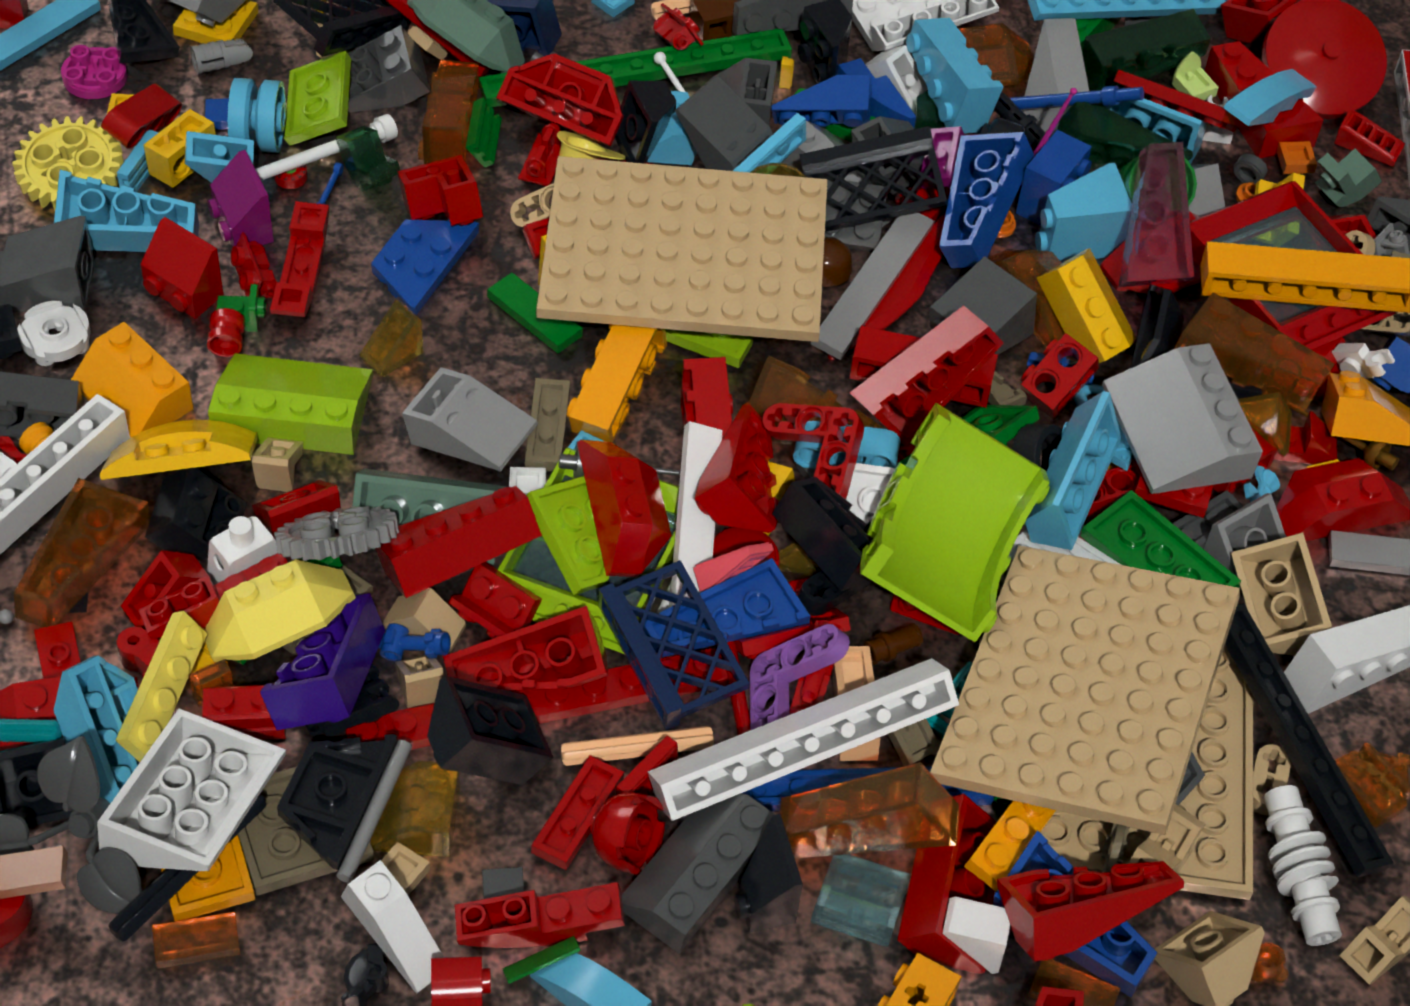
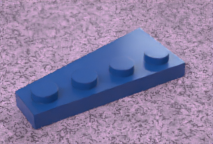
[644,558,811,657]

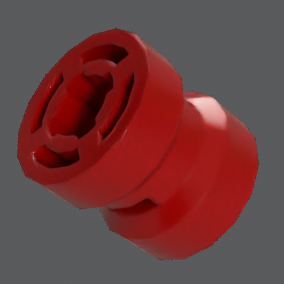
[207,308,245,357]

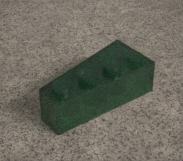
[1082,9,1211,91]

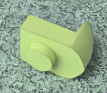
[1172,51,1219,100]

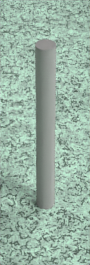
[336,740,412,883]

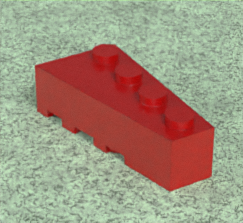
[1204,41,1324,159]
[849,305,1004,447]

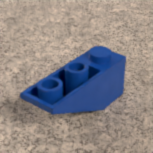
[771,75,872,127]

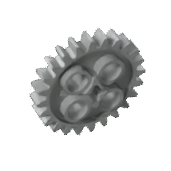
[274,506,399,561]

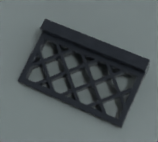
[273,0,411,57]
[799,126,947,232]

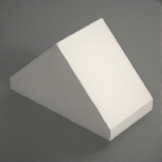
[942,897,1010,974]

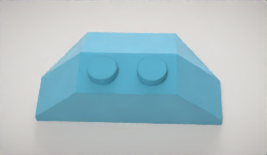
[53,655,140,803]

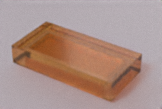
[152,912,241,969]
[1028,959,1121,1006]

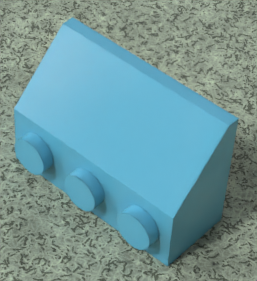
[1099,98,1207,164]

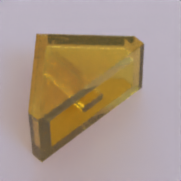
[359,299,423,376]
[1238,392,1292,456]

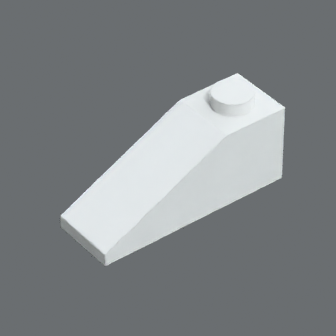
[341,860,444,994]

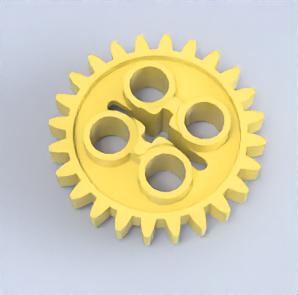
[12,116,124,211]

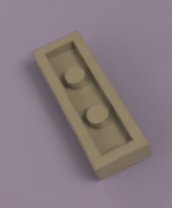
[525,378,571,471]

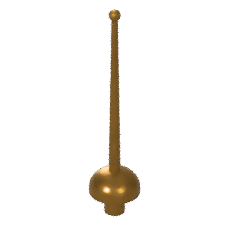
[1268,391,1399,470]

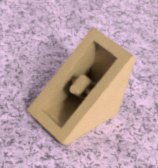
[383,588,466,654]
[395,655,444,709]

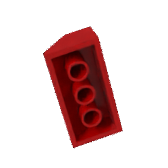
[897,794,998,974]

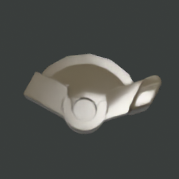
[1094,823,1130,873]

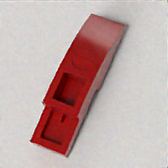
[139,553,289,638]
[455,882,625,948]

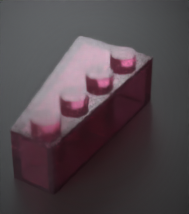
[1118,142,1194,287]

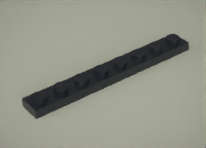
[1225,603,1394,878]

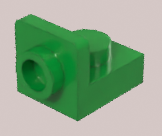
[216,284,266,332]

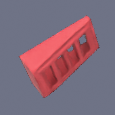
[693,542,774,592]

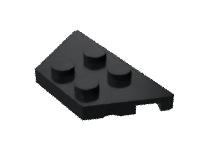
[277,734,398,870]

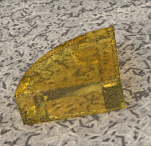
[779,542,821,576]

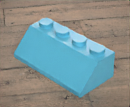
[1024,391,1122,550]

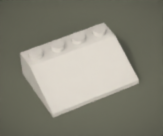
[97,708,286,872]

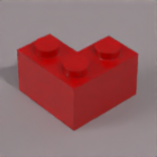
[397,155,484,226]

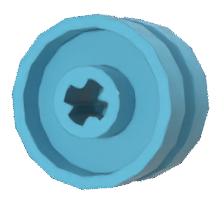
[227,78,286,153]

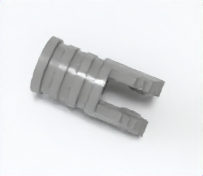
[190,38,253,75]

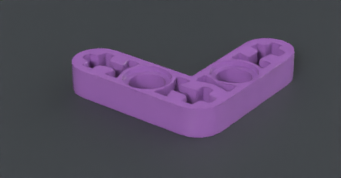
[750,624,850,730]

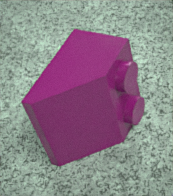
[207,150,274,248]

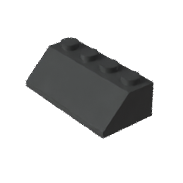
[622,793,775,954]

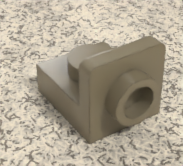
[888,719,940,767]

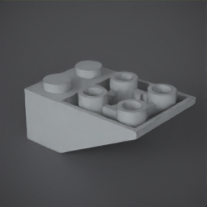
[402,367,538,471]

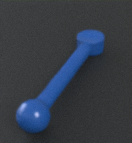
[316,162,344,204]

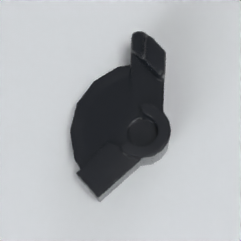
[341,943,389,1006]

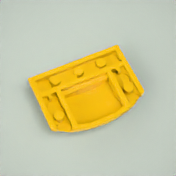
[100,419,258,480]

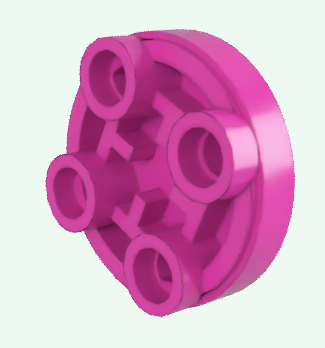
[61,45,128,99]

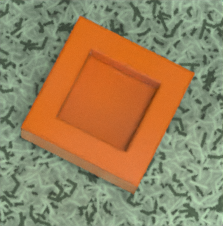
[1276,141,1317,174]

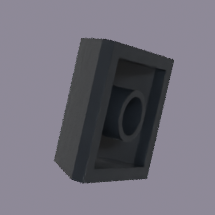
[0,737,72,827]

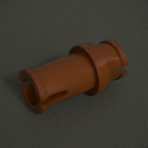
[863,623,923,665]

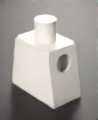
[207,516,278,585]

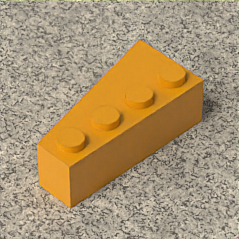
[566,324,667,443]

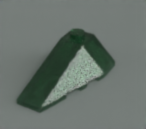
[1057,102,1193,170]

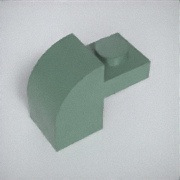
[1315,149,1382,207]

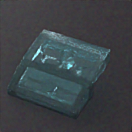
[810,850,911,947]

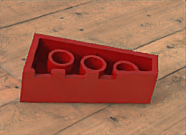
[375,486,542,598]

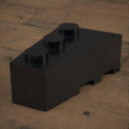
[772,477,874,591]

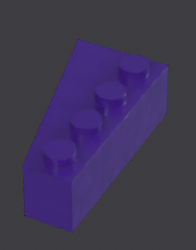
[260,593,385,730]

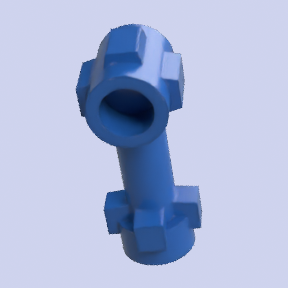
[379,624,451,661]

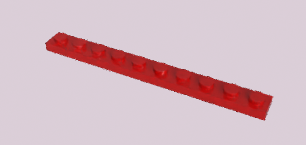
[345,647,728,750]

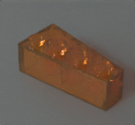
[780,762,959,858]

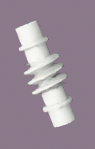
[1264,785,1342,946]

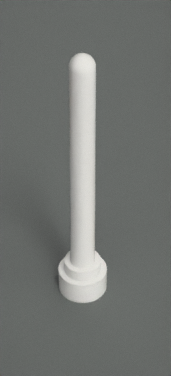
[255,114,398,181]

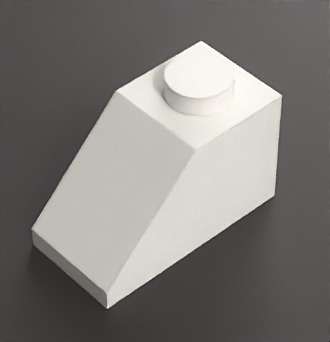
[865,45,933,115]

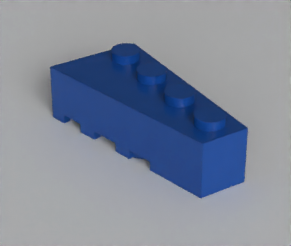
[939,132,1034,268]
[993,830,1157,998]

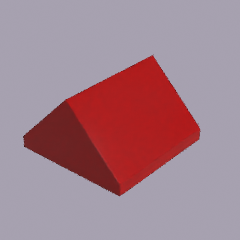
[252,480,341,539]

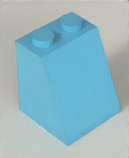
[1035,163,1134,265]

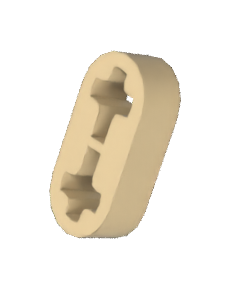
[1253,744,1291,815]

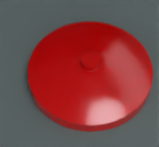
[1262,0,1387,119]

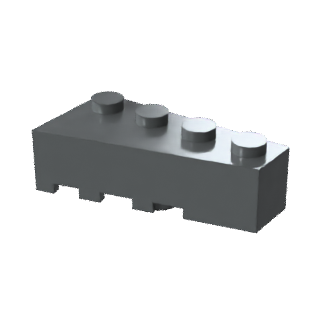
[0,372,84,439]

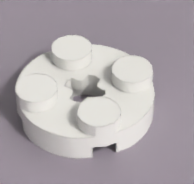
[17,300,91,366]

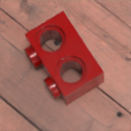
[1020,333,1099,420]

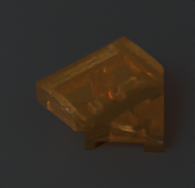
[1335,742,1410,828]

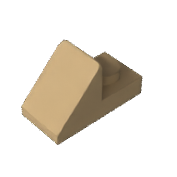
[251,437,303,492]

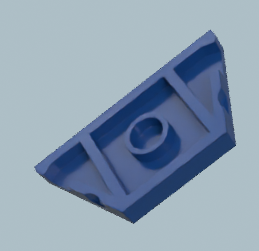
[371,219,479,317]

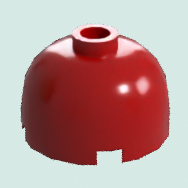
[590,792,665,875]

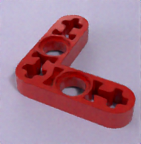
[762,403,864,499]

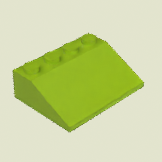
[208,353,373,455]

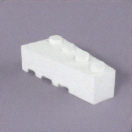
[1284,605,1410,714]

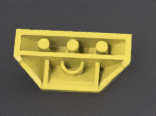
[204,559,356,662]

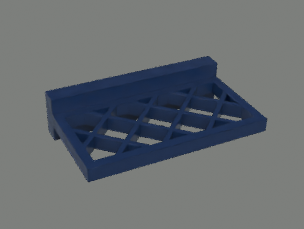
[598,560,750,730]

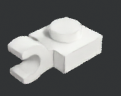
[1332,343,1395,378]

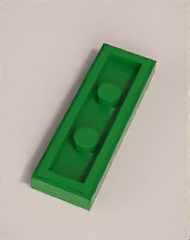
[487,272,583,354]

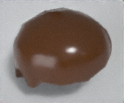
[822,237,852,287]

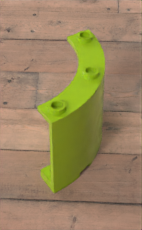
[860,403,1050,642]

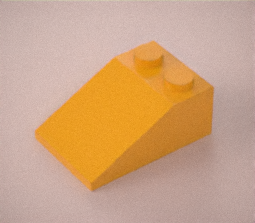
[1321,371,1410,446]

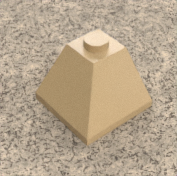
[1155,911,1265,1006]

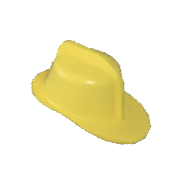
[557,131,626,160]

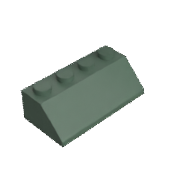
[352,468,507,565]

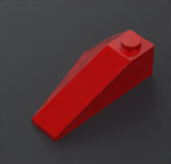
[443,606,608,691]
[997,861,1184,962]

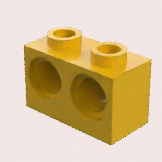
[143,109,216,188]

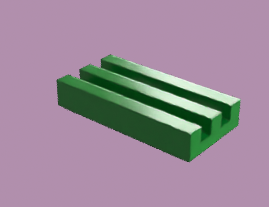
[465,98,502,167]

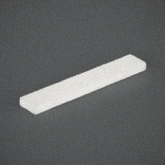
[669,421,722,608]

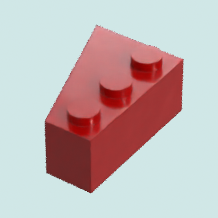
[680,357,733,440]

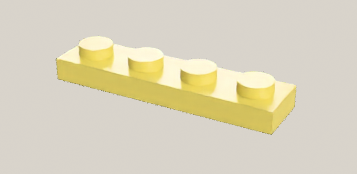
[115,611,207,762]

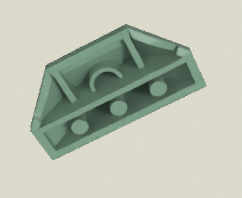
[407,0,525,73]

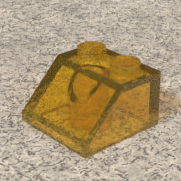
[371,761,460,857]

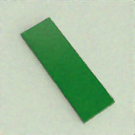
[503,936,581,984]

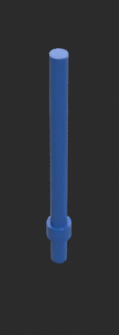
[993,86,1144,112]

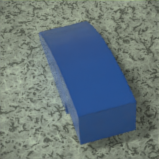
[837,58,916,128]

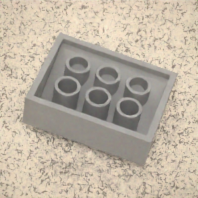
[1102,343,1263,494]

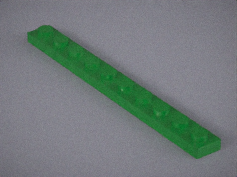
[479,29,792,108]

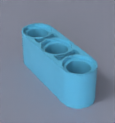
[793,421,901,469]

